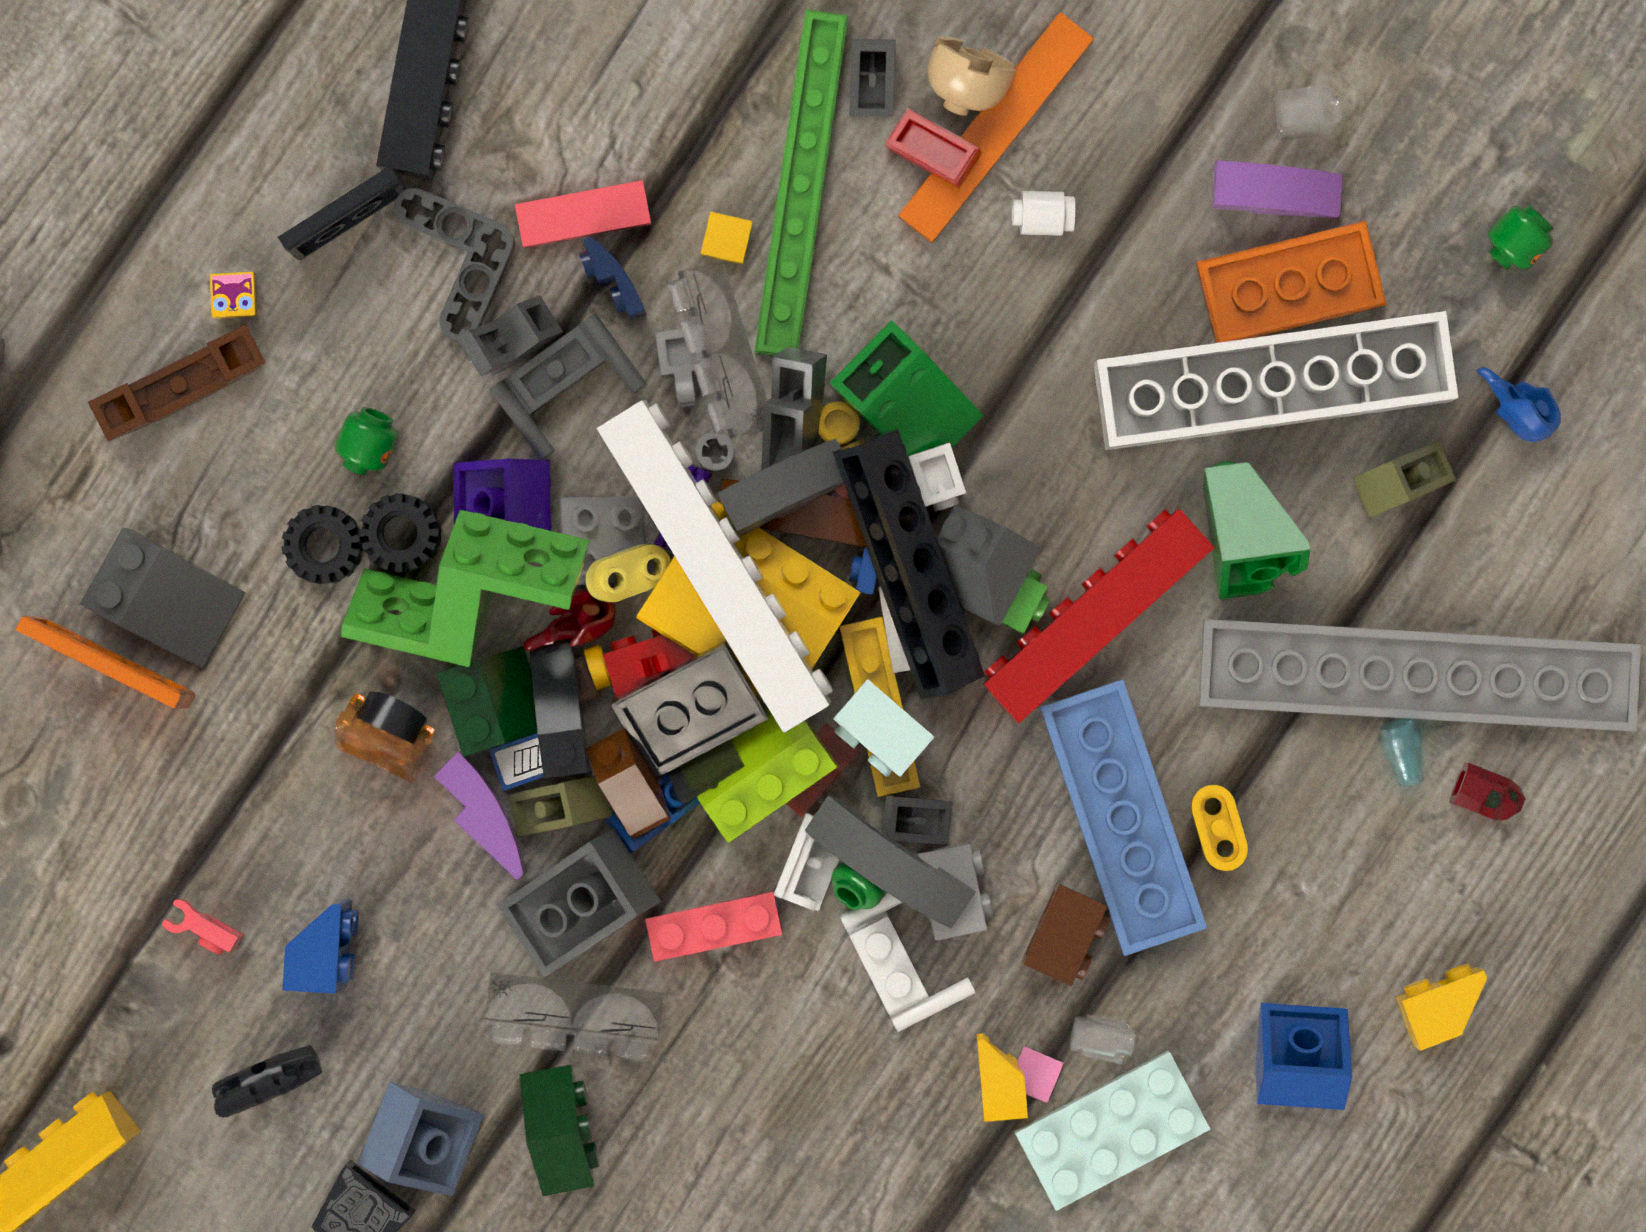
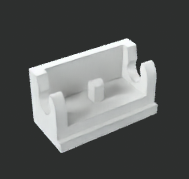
[774,812,839,911]

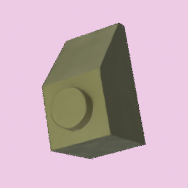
[1352,441,1456,517]
[508,775,612,837]

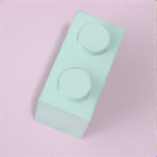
[833,679,934,777]

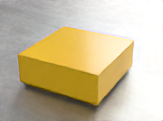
[700,211,753,265]

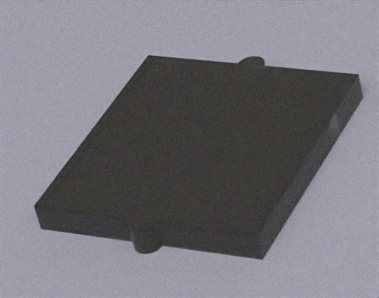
[668,739,745,804]

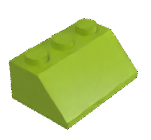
[682,709,839,843]

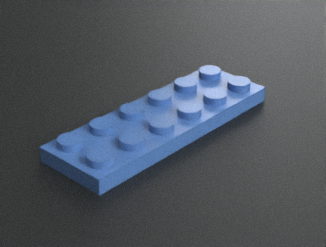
[1040,679,1207,956]

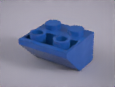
[282,899,359,994]

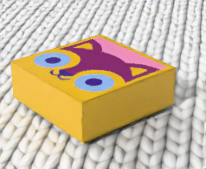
[210,272,257,319]

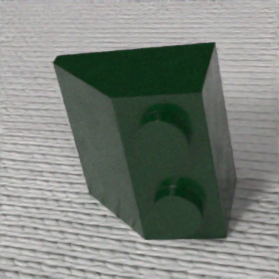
[436,646,537,757]

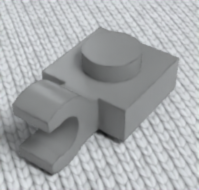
[655,327,705,407]

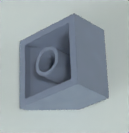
[358,1082,484,1196]

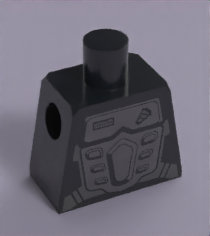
[312,1160,416,1232]

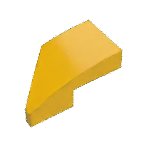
[976,1033,1028,1122]

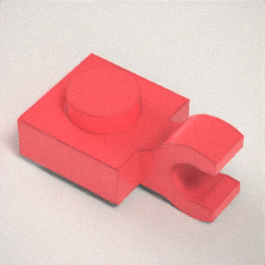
[162,899,245,955]

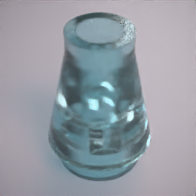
[1378,719,1424,786]

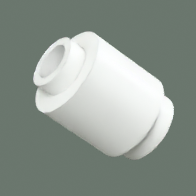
[1012,191,1075,236]

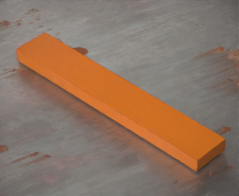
[898,12,1094,244]

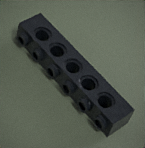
[833,429,985,699]

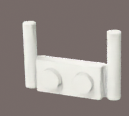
[839,893,976,1032]

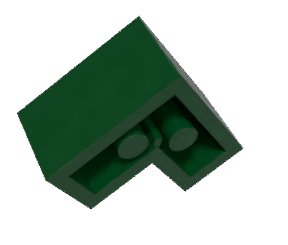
[519,1064,600,1196]

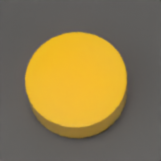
[818,401,860,446]
[584,645,612,691]

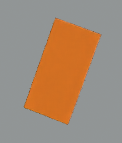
[1196,221,1387,343]
[15,615,196,709]

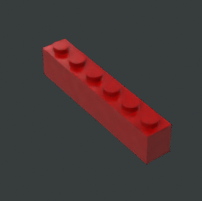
[982,509,1215,723]

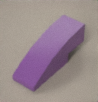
[1211,160,1342,219]
[434,751,527,880]

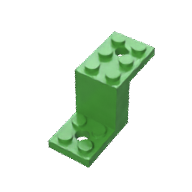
[341,510,589,667]

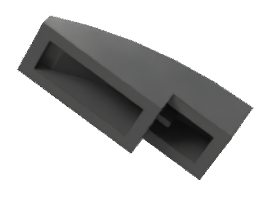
[761,347,827,470]
[717,438,844,537]

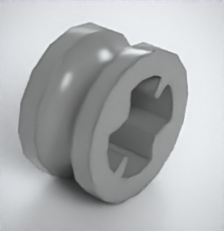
[695,432,735,472]

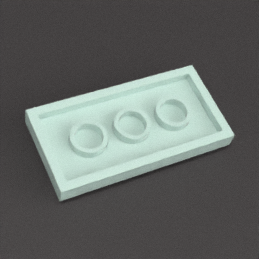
[1014,1051,1211,1211]

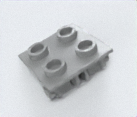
[560,496,644,586]

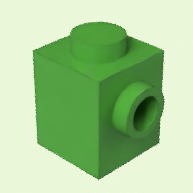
[1001,569,1050,634]

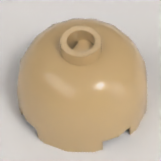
[927,36,1017,116]

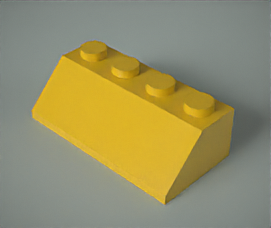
[0,1090,142,1232]

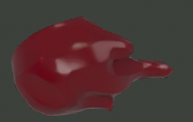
[523,589,616,651]

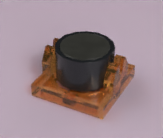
[335,691,435,783]

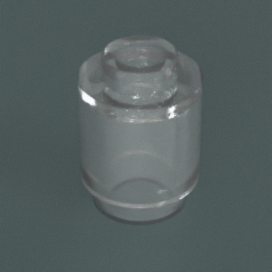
[1070,1014,1136,1064]

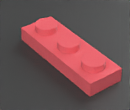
[645,891,782,962]

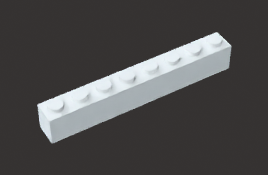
[597,400,833,733]

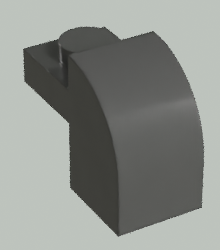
[458,295,563,376]

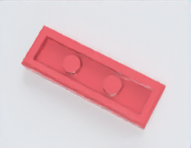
[515,180,652,249]

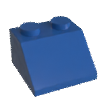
[1256,1003,1352,1110]

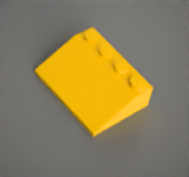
[636,501,861,698]

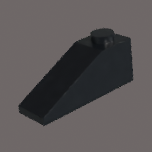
[529,642,591,778]

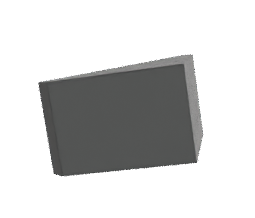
[849,38,896,116]
[881,795,953,845]

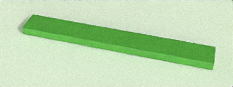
[754,9,848,356]

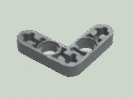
[394,188,515,343]

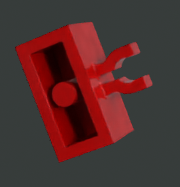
[603,629,695,698]

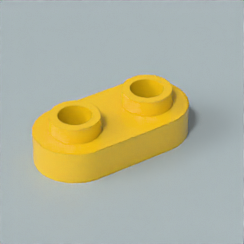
[1191,785,1248,871]

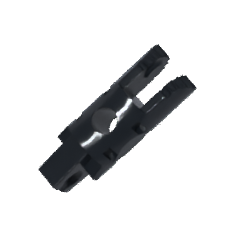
[212,1045,322,1118]

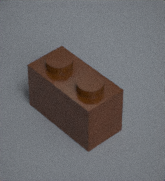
[1021,882,1110,986]

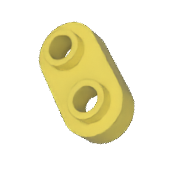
[586,544,671,602]

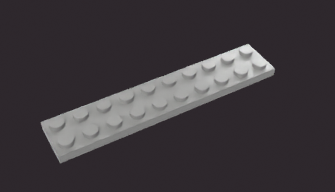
[1198,619,1641,732]

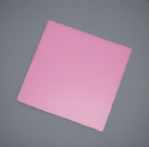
[1018,1046,1064,1103]

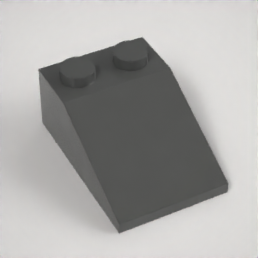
[80,527,246,668]
[497,829,661,978]

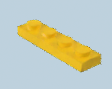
[839,617,920,797]

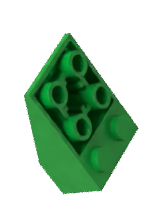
[830,320,984,456]

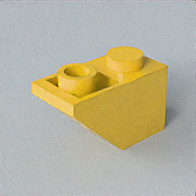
[1395,963,1487,1051]

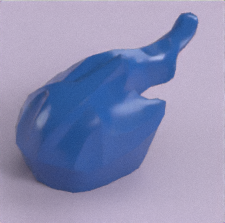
[1477,367,1561,442]

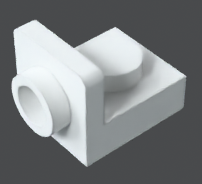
[908,443,966,511]

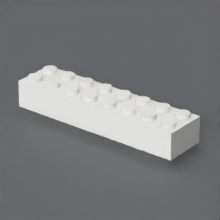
[1093,311,1459,450]

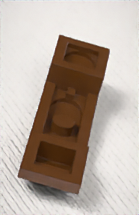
[88,324,266,442]
[718,478,867,548]

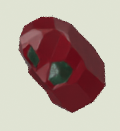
[1449,762,1526,821]

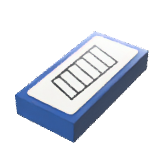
[489,733,544,791]

